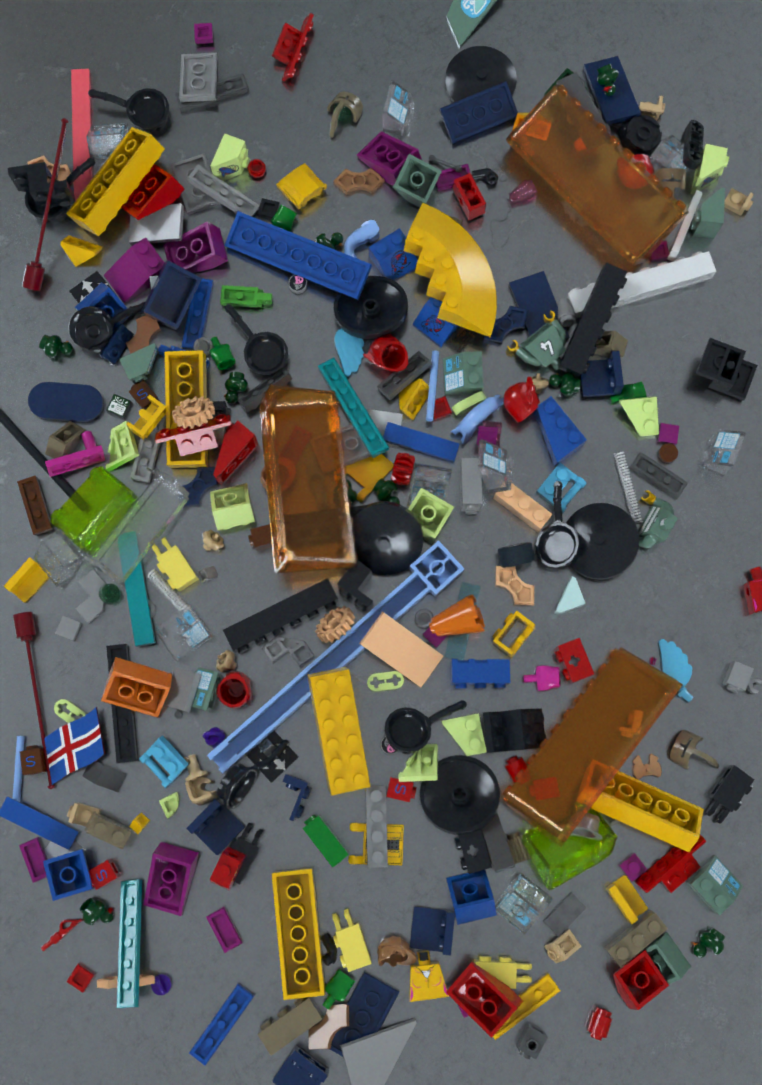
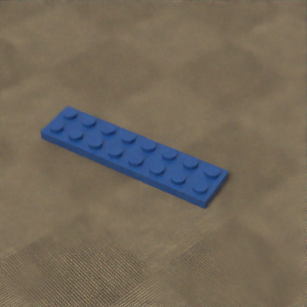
[224,211,372,300]

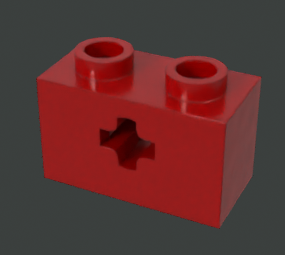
[453,173,486,221]
[554,638,594,684]

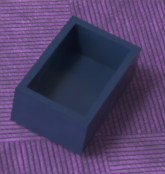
[141,260,202,330]

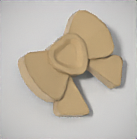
[633,754,662,780]

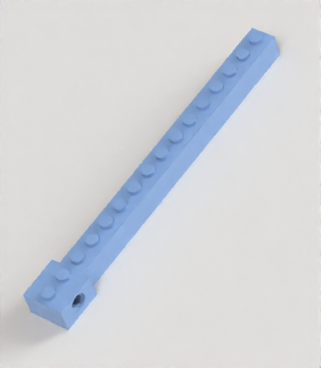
[207,540,465,774]

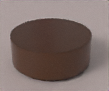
[658,443,678,463]

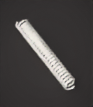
[614,452,643,524]
[148,569,204,626]

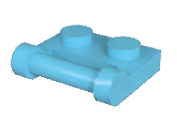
[536,462,587,512]
[139,735,189,788]

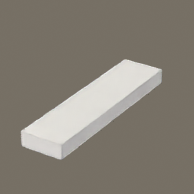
[667,190,703,261]

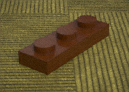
[17,475,53,536]

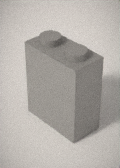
[459,458,483,514]

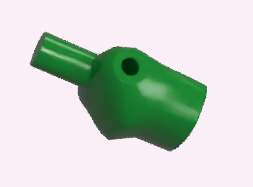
[271,204,298,231]
[209,337,236,370]
[610,381,647,403]
[323,969,355,1010]

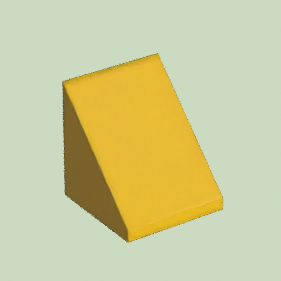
[129,812,150,834]

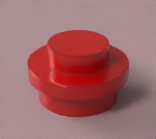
[248,159,266,178]

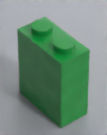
[303,814,350,868]

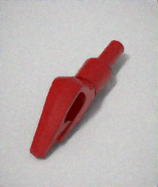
[41,919,83,951]

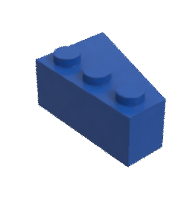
[534,396,587,467]
[450,659,511,689]

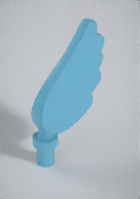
[334,329,364,377]
[658,639,694,703]

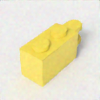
[151,537,199,592]
[332,909,372,972]
[474,956,532,989]

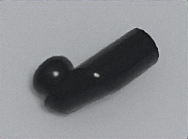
[472,168,498,184]
[321,933,337,966]

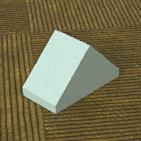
[554,576,586,615]

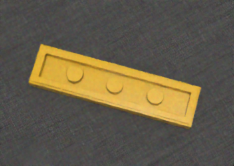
[493,973,561,1040]

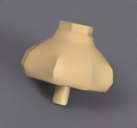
[526,373,549,394]
[203,529,224,551]
[215,650,237,672]

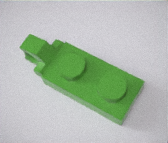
[220,285,273,308]

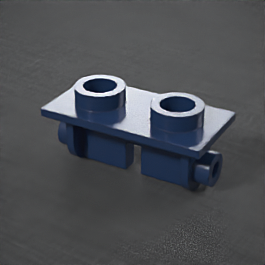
[100,324,134,365]

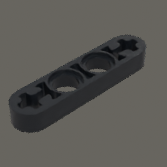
[683,120,704,170]

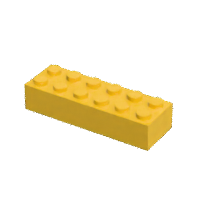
[66,127,165,236]
[165,350,208,468]
[307,667,370,795]
[577,760,704,852]
[272,867,326,1000]

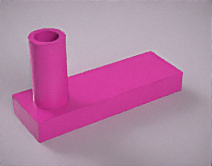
[45,431,105,477]

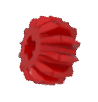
[391,453,415,486]

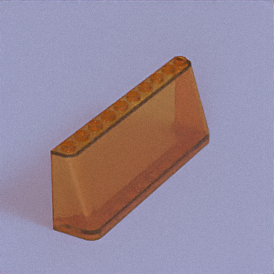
[506,84,689,265]
[260,385,357,573]
[502,647,683,847]

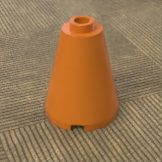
[429,594,485,636]

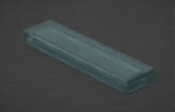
[444,582,481,660]

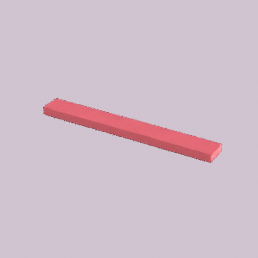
[71,69,93,200]

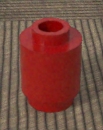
[505,755,532,786]
[587,1007,613,1041]

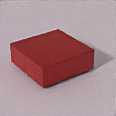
[433,396,452,420]
[66,963,96,993]

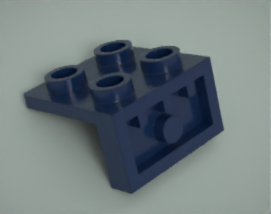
[580,351,624,397]
[282,774,312,821]
[186,799,245,855]
[410,906,455,956]
[272,1045,329,1085]

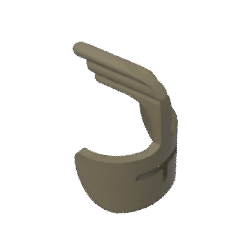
[327,91,363,138]
[652,168,686,213]
[670,730,719,770]

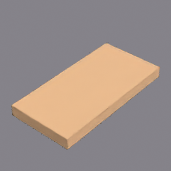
[359,611,444,687]

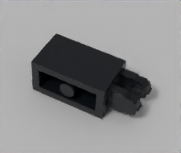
[706,765,755,824]
[229,823,263,885]

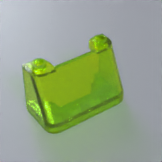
[50,466,138,554]
[522,803,618,890]

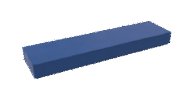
[181,278,214,351]
[383,422,460,462]
[0,796,79,850]
[189,983,255,1065]

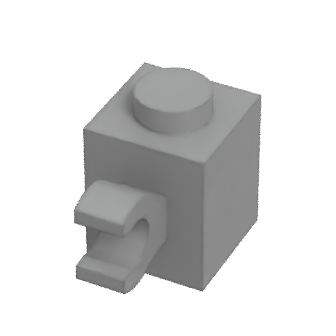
[722,661,762,694]

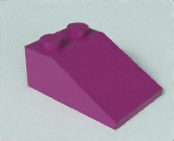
[357,131,422,186]
[163,221,228,273]
[104,237,164,304]
[143,842,199,916]

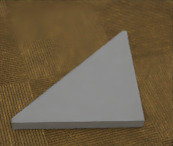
[340,1018,417,1085]

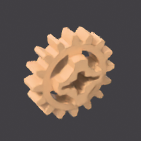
[172,396,215,428]
[315,606,355,643]

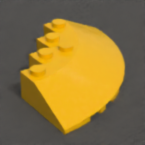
[404,203,497,337]

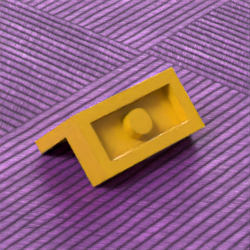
[4,557,51,603]
[606,875,648,924]

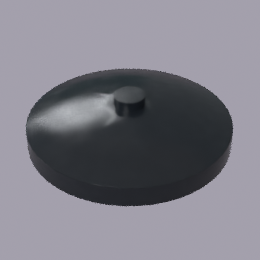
[445,46,517,103]
[333,276,408,339]
[346,501,424,575]
[566,503,640,580]
[420,755,500,835]

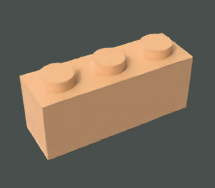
[493,479,552,533]

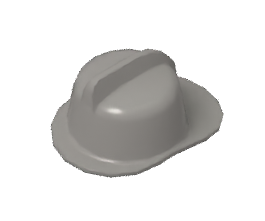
[554,812,603,840]

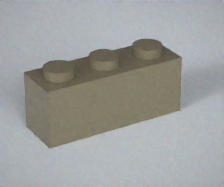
[604,910,668,968]
[257,997,323,1056]

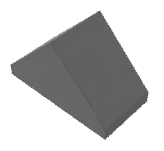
[82,761,127,792]

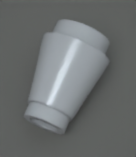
[558,298,577,327]

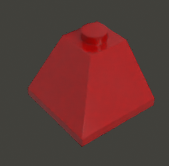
[613,950,669,1010]

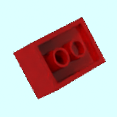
[121,164,185,220]
[213,420,259,486]
[446,962,524,1038]

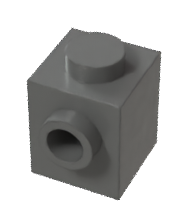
[516,1023,548,1059]

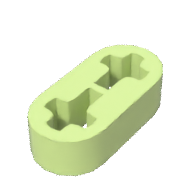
[452,391,486,417]
[367,671,404,692]
[54,699,87,723]

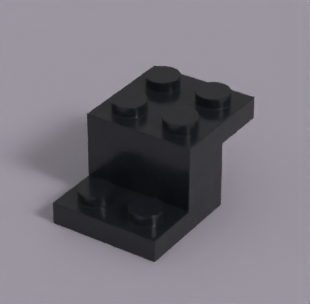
[8,162,76,209]
[696,338,758,401]
[336,547,374,612]
[483,708,547,753]

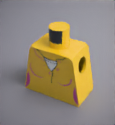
[409,950,449,1002]

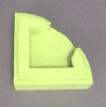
[159,792,180,819]

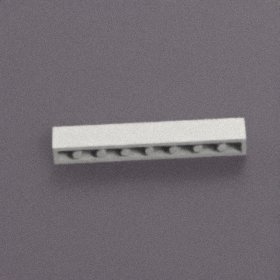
[567,251,716,319]

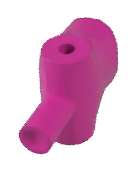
[524,665,561,691]

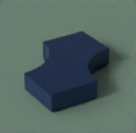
[484,306,528,343]
[180,466,218,507]

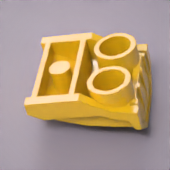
[276,163,327,210]

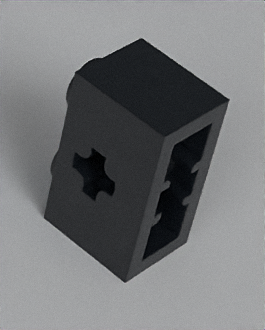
[455,829,492,874]

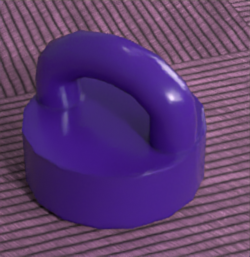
[202,727,225,748]
[151,973,172,995]

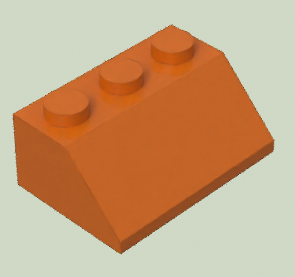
[101,657,172,718]

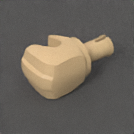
[184,754,218,806]

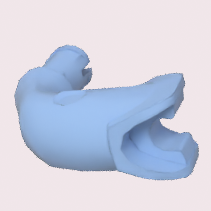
[344,220,380,259]
[451,394,504,445]

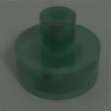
[333,103,352,121]
[99,584,120,603]

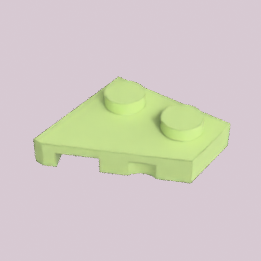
[619,396,659,436]
[105,421,139,471]
[441,713,487,756]
[398,744,438,782]

